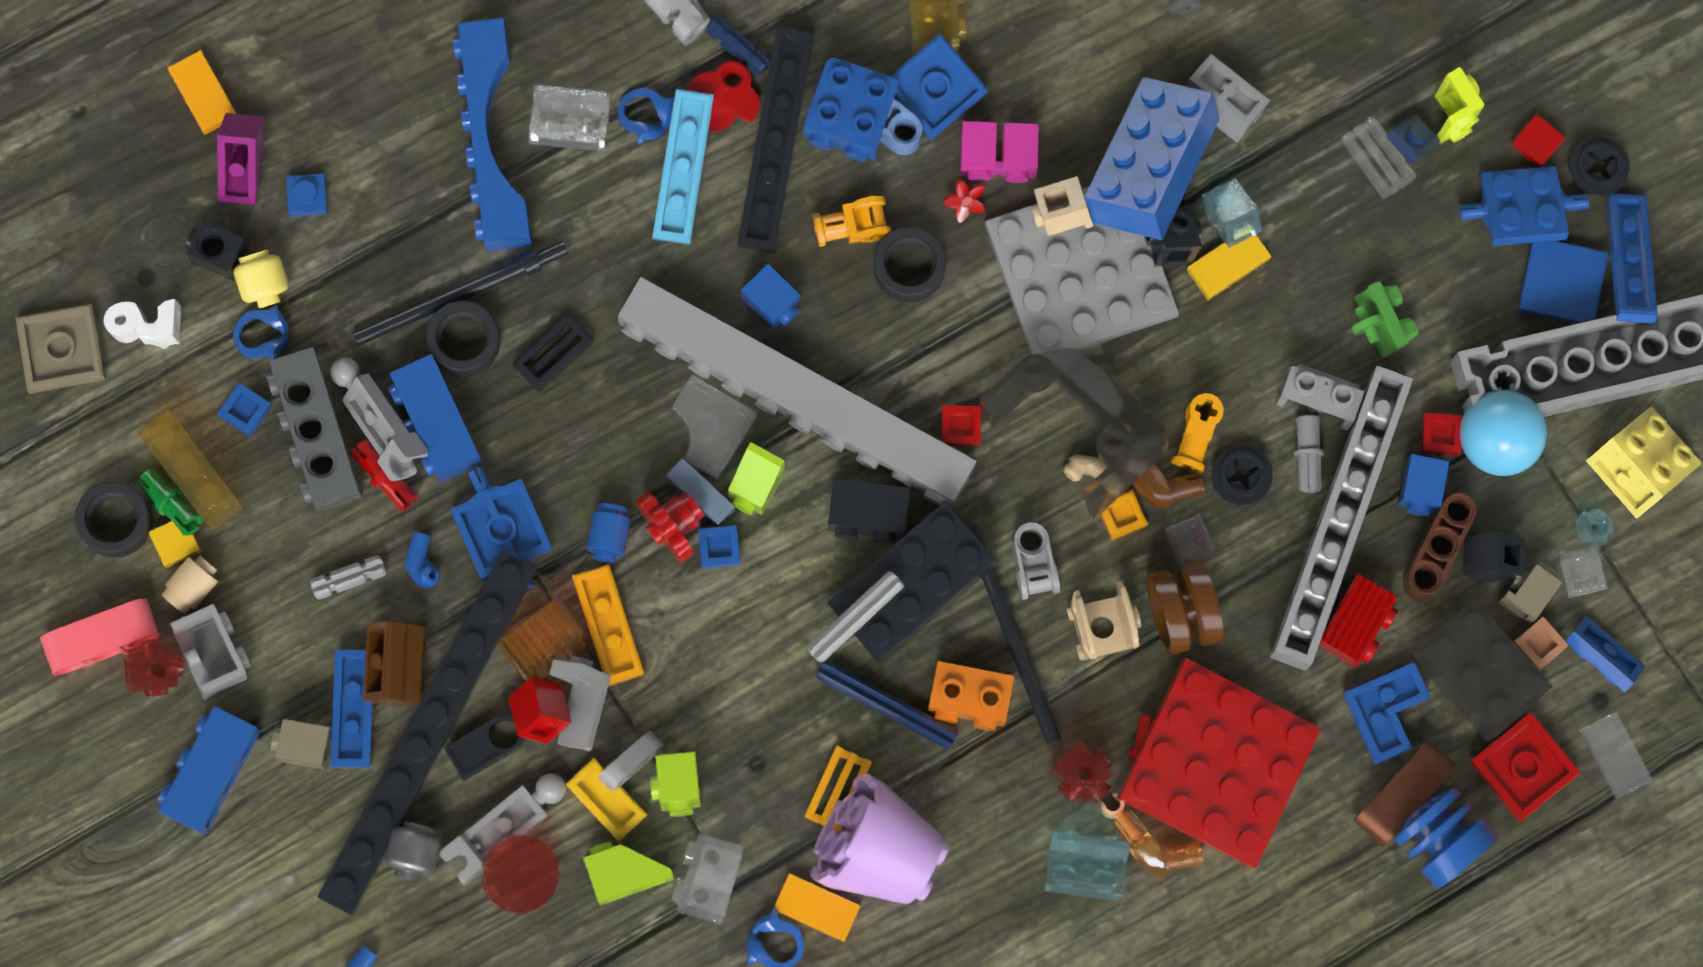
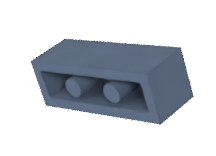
[666,458,735,527]

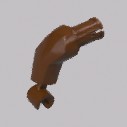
[1098,430,1205,510]

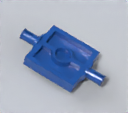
[1458,166,1589,246]
[450,467,553,590]

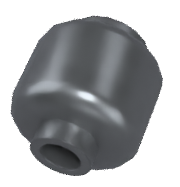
[384,822,441,882]

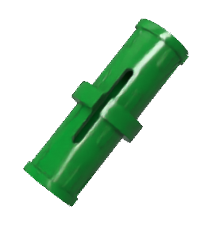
[137,468,202,536]

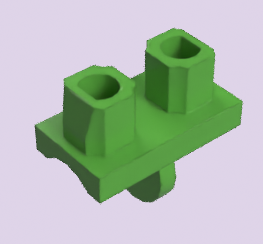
[1351,281,1418,359]

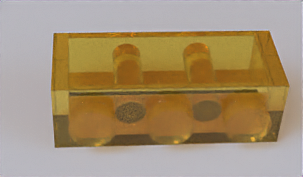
[137,409,243,531]

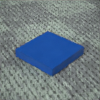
[891,34,989,140]
[1517,241,1608,324]

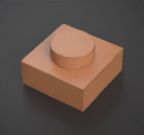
[1512,617,1569,672]

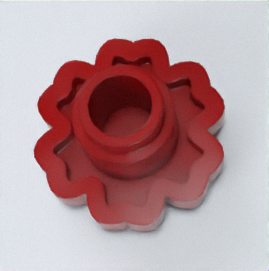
[635,491,705,563]

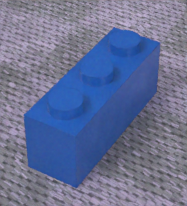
[387,354,482,483]
[158,706,261,836]

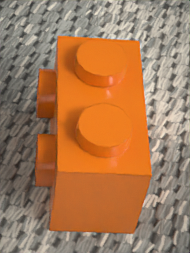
[927,661,1014,731]

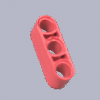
[40,598,160,676]

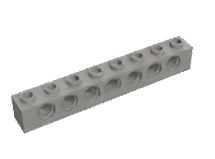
[1269,366,1413,671]

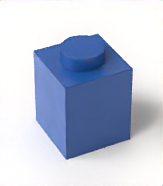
[741,264,801,330]
[1397,454,1449,516]

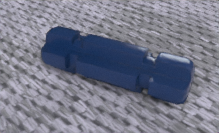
[705,15,771,77]

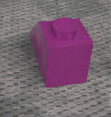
[217,113,264,205]

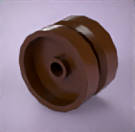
[1146,560,1224,656]

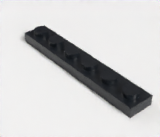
[737,27,814,253]

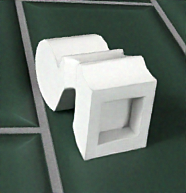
[104,299,181,349]

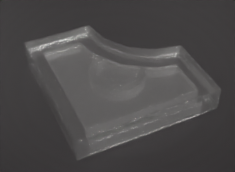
[672,375,758,480]

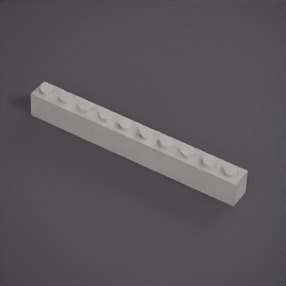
[618,277,976,508]

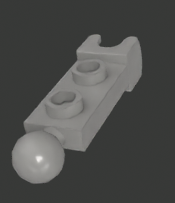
[330,357,428,481]
[439,773,566,885]

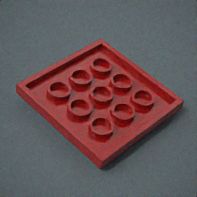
[1116,658,1321,869]

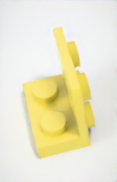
[1586,407,1701,519]

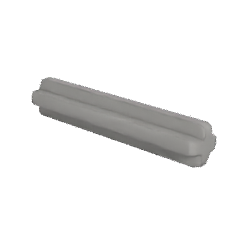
[808,571,904,662]

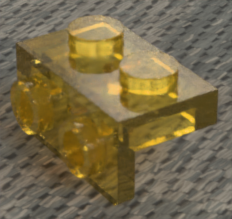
[909,0,966,54]

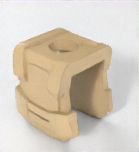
[1067,582,1141,661]

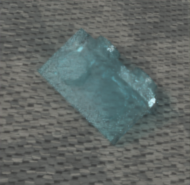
[1044,831,1130,902]

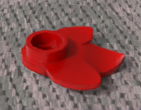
[687,61,760,133]

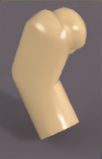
[1063,454,1122,492]

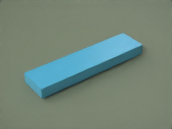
[652,89,714,245]

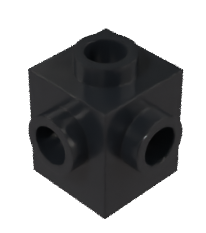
[1144,206,1202,266]

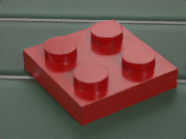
[1469,712,1581,822]

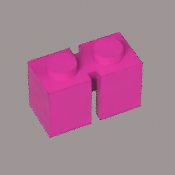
[960,121,1039,183]

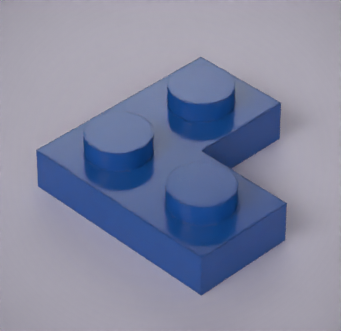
[1342,662,1431,765]

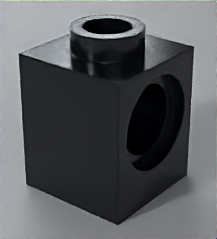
[185,220,249,281]

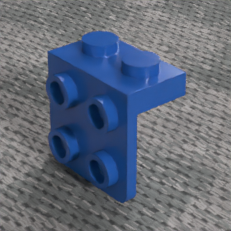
[804,58,898,162]

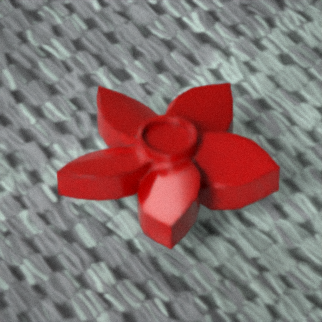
[942,178,986,223]

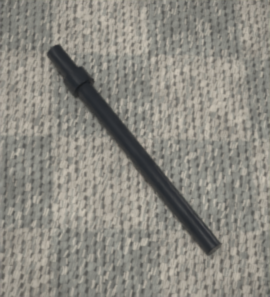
[352,241,569,346]
[968,524,1061,745]

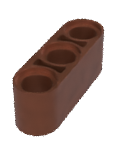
[1403,493,1477,601]
[1353,739,1457,847]

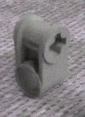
[1012,522,1060,600]

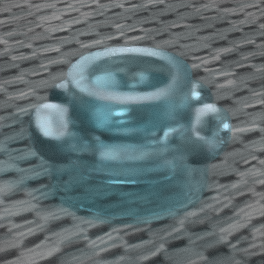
[1576,509,1614,546]

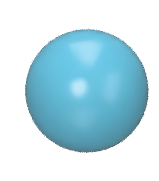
[1460,390,1547,476]

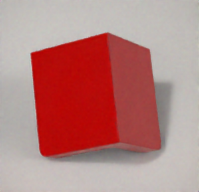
[509,677,572,744]

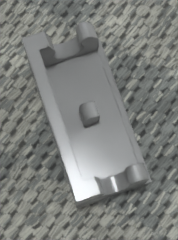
[1185,54,1270,143]

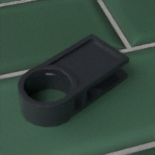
[444,714,524,781]

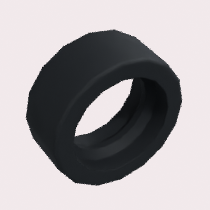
[874,227,946,303]
[426,300,501,377]
[75,482,152,557]

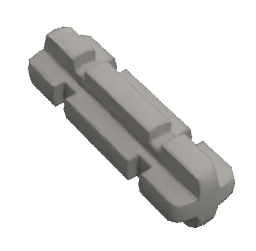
[310,555,386,599]

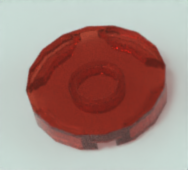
[481,834,559,914]

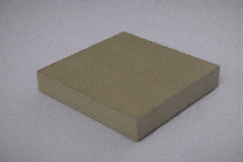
[15,304,106,394]

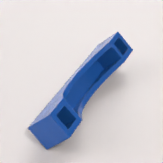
[452,18,532,252]

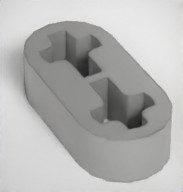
[598,731,664,792]

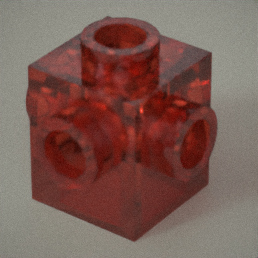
[123,639,184,697]
[1050,741,1114,806]

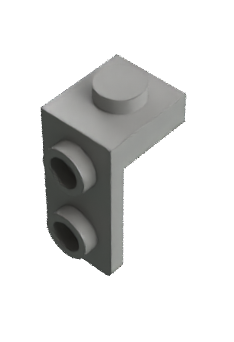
[549,656,611,751]

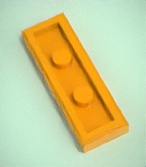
[572,564,644,687]

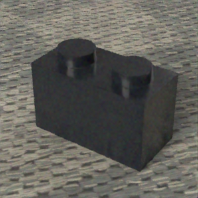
[827,479,910,544]

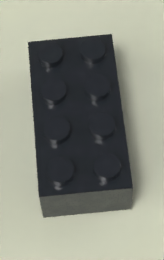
[827,502,998,664]

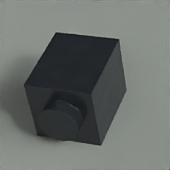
[1463,531,1526,582]

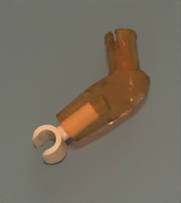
[1100,793,1204,878]

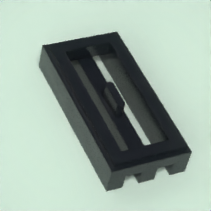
[512,313,594,393]

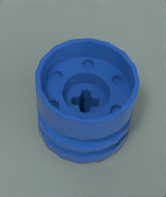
[1393,786,1499,890]

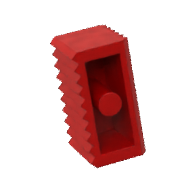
[1319,574,1398,668]

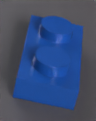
[1566,615,1646,692]

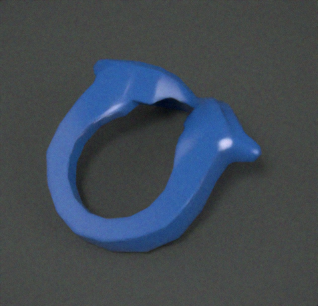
[618,88,674,144]
[233,304,289,360]
[746,908,804,967]

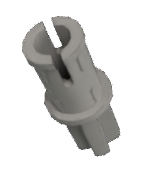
[1294,415,1325,493]

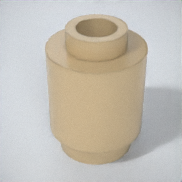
[161,556,219,614]

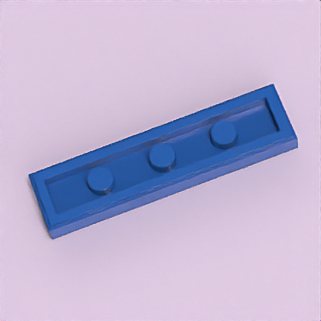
[1606,194,1658,323]

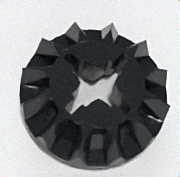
[1568,137,1630,197]
[1211,445,1273,506]

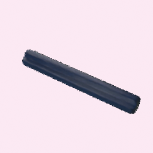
[816,660,958,749]

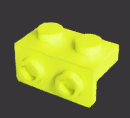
[1435,67,1485,144]

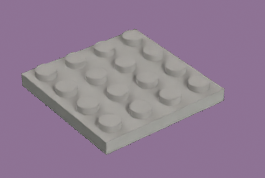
[984,187,1179,365]

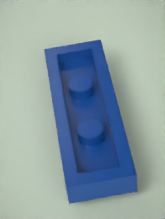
[330,650,374,769]

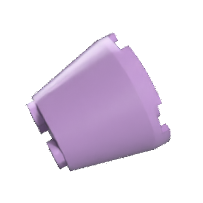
[810,774,949,904]

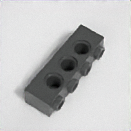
[266,347,362,512]

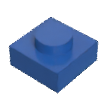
[286,174,328,217]
[217,383,273,438]
[698,525,741,569]

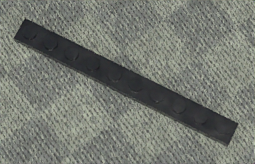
[317,550,538,916]

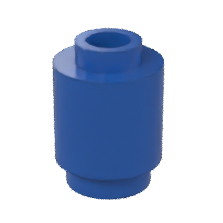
[586,503,631,563]

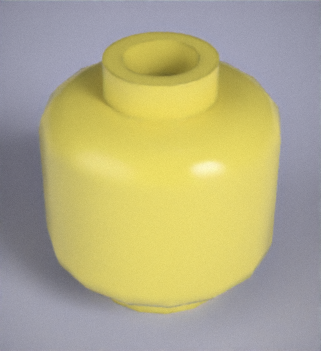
[233,249,289,308]

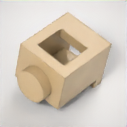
[1031,176,1093,236]

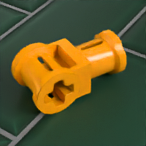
[813,196,892,247]
[1171,393,1224,473]

